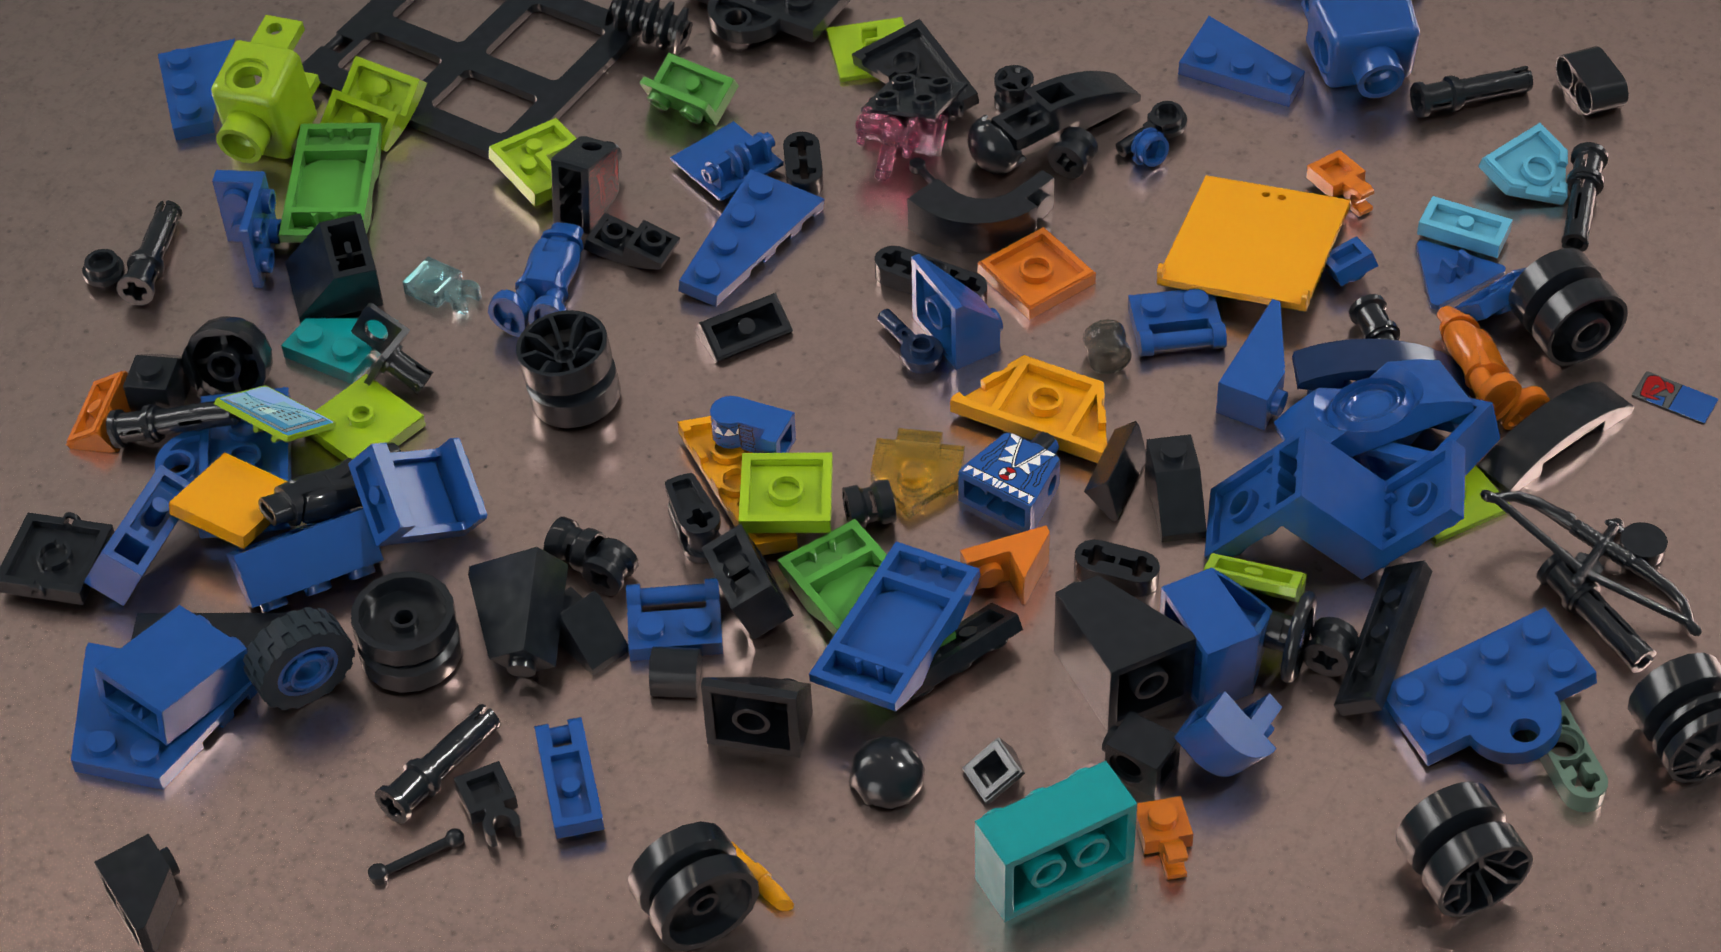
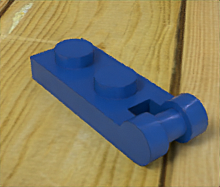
[534,717,605,839]

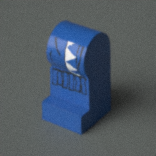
[710,396,796,453]

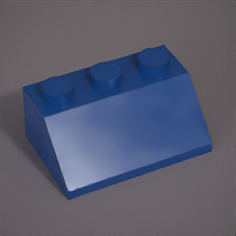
[226,507,384,612]

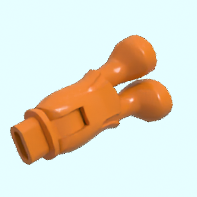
[1437,306,1550,430]

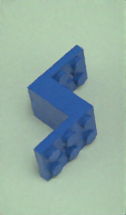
[1204,427,1465,579]

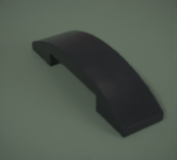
[1477,381,1634,492]

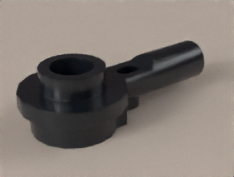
[1115,101,1187,157]

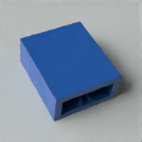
[95,605,250,745]

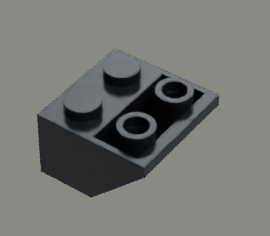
[285,213,384,324]

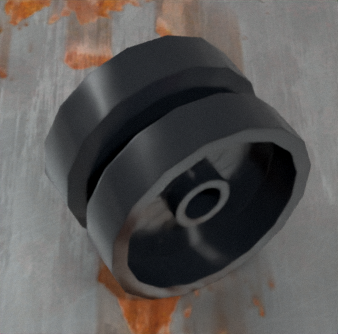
[351,571,462,692]
[628,821,759,951]

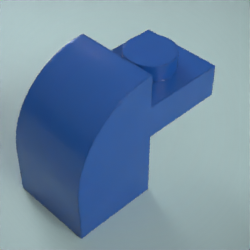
[1174,691,1282,777]

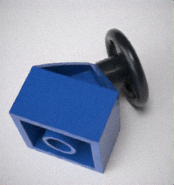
[1160,568,1317,707]

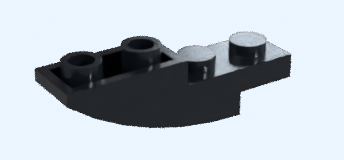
[991,71,1141,150]

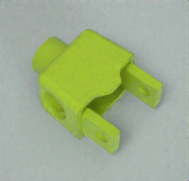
[211,15,320,163]

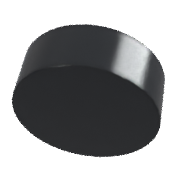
[1619,522,1668,566]

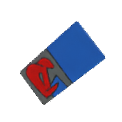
[1632,371,1718,423]

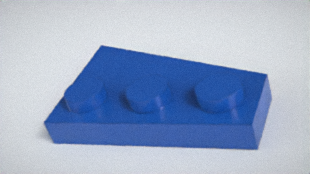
[1178,16,1305,107]
[158,38,235,141]

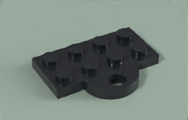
[697,0,851,44]

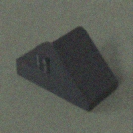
[559,587,629,676]

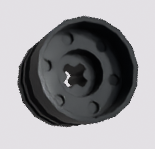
[1627,653,1721,783]

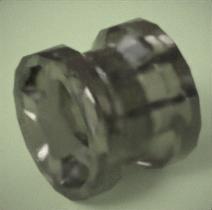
[1083,319,1132,374]

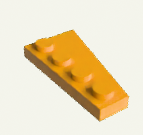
[677,416,798,555]

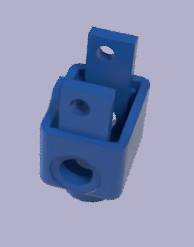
[1301,0,1420,98]

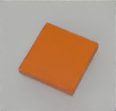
[977,227,1096,320]

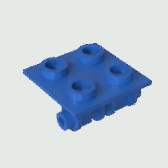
[670,121,784,202]

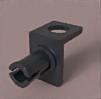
[351,303,434,395]

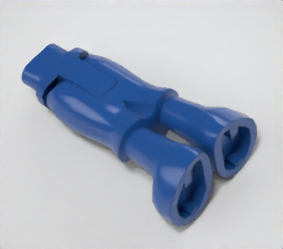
[488,222,584,337]

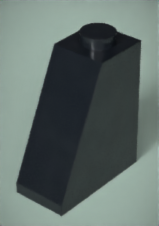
[468,547,568,677]

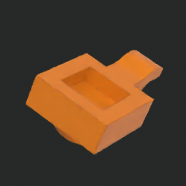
[1306,150,1374,217]
[1136,796,1193,880]

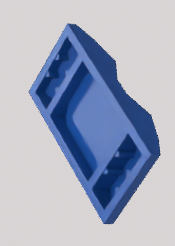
[1274,359,1474,457]
[809,541,980,711]

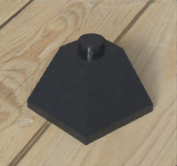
[701,677,813,758]

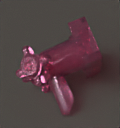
[855,97,949,181]

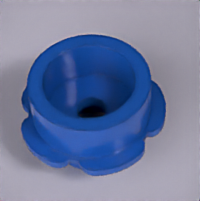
[1131,127,1169,167]

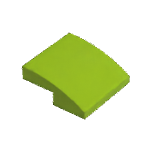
[320,55,427,152]
[1203,553,1307,602]

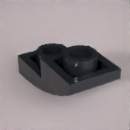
[584,212,680,270]

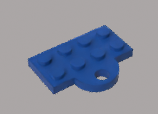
[155,387,291,539]
[1384,607,1597,766]

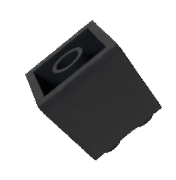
[1054,575,1196,731]

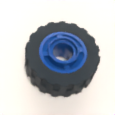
[243,607,355,710]

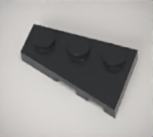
[852,19,979,121]

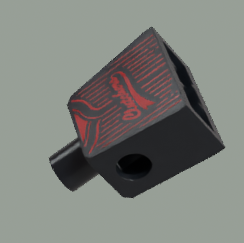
[551,136,622,234]

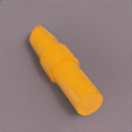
[731,841,794,911]

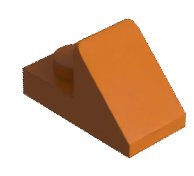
[960,525,1050,605]

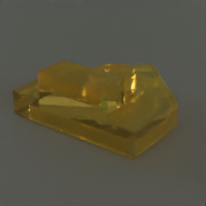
[870,428,965,519]

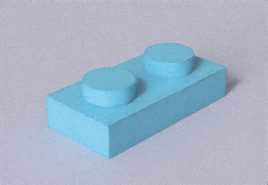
[1417,196,1513,258]

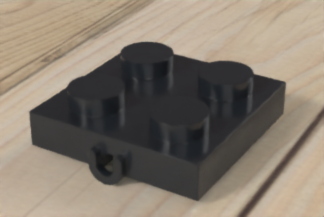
[0,512,115,605]

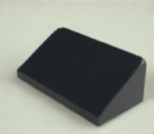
[695,292,793,362]
[1084,421,1146,521]

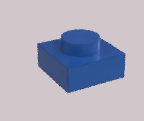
[1325,236,1378,286]

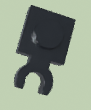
[454,761,522,847]

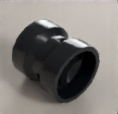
[842,479,897,529]
[543,516,606,573]

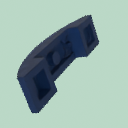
[1292,339,1470,398]

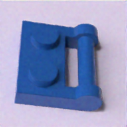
[1128,289,1227,357]
[626,578,723,661]

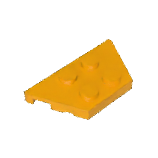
[950,355,1108,463]

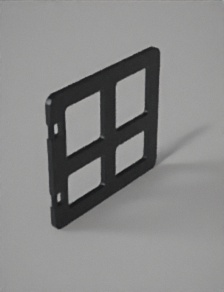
[302,0,639,160]

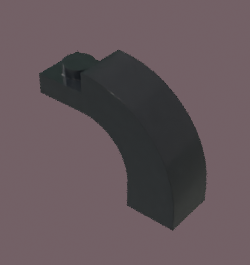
[907,170,1054,254]

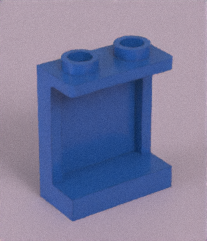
[348,437,487,547]

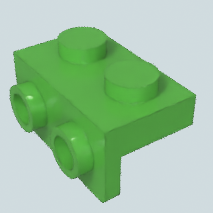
[639,53,739,126]

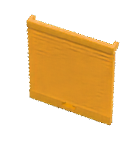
[1157,175,1351,312]

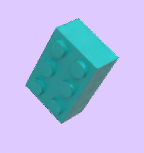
[975,761,1137,922]

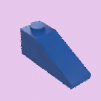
[1216,299,1288,430]
[84,464,190,606]

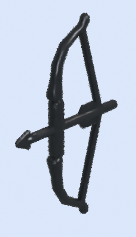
[1480,490,1702,636]

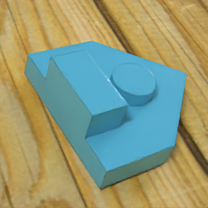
[1478,123,1568,205]

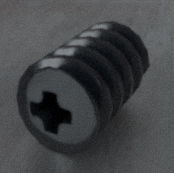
[605,0,693,56]

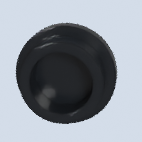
[82,249,125,287]

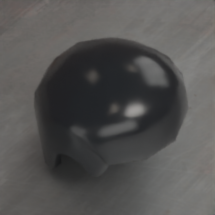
[967,115,1027,174]
[849,736,925,809]

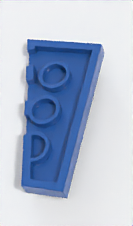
[678,169,825,307]

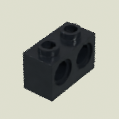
[701,524,794,639]

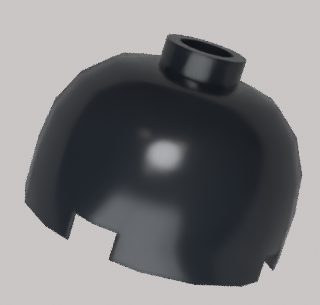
[182,316,273,395]

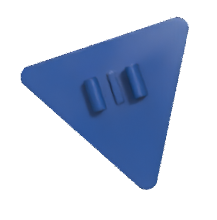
[1416,240,1506,310]

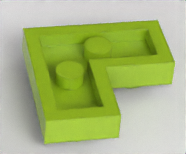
[489,118,577,206]

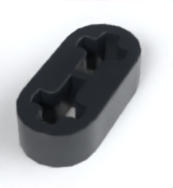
[783,132,823,195]
[1074,539,1160,597]

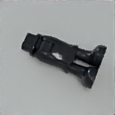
[258,442,401,527]

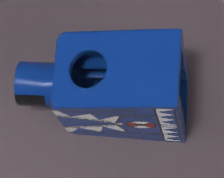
[958,432,1060,532]

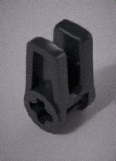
[665,473,721,564]

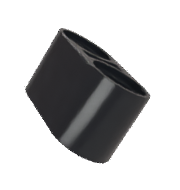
[1556,46,1629,115]

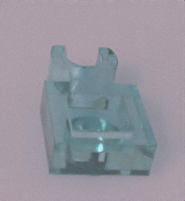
[402,256,482,315]

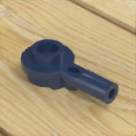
[877,309,943,374]

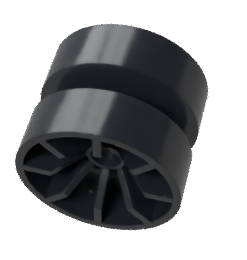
[1509,248,1628,366]
[516,310,621,428]
[1396,781,1533,917]

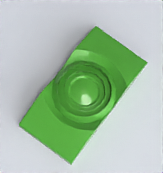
[278,123,382,243]
[778,519,956,648]

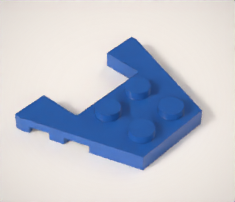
[71,642,258,790]

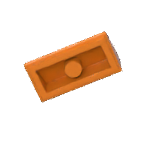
[66,370,131,453]

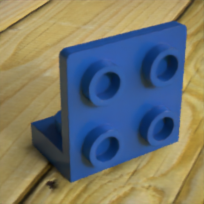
[212,170,281,288]

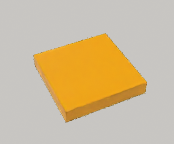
[169,452,288,549]

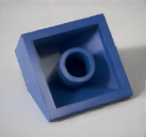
[911,254,1003,370]

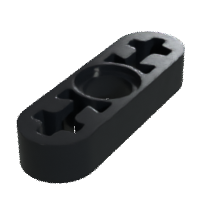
[874,246,987,304]

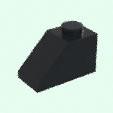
[123,354,191,411]
[1145,434,1207,542]
[94,834,180,952]

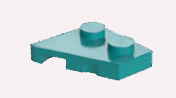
[281,318,398,384]

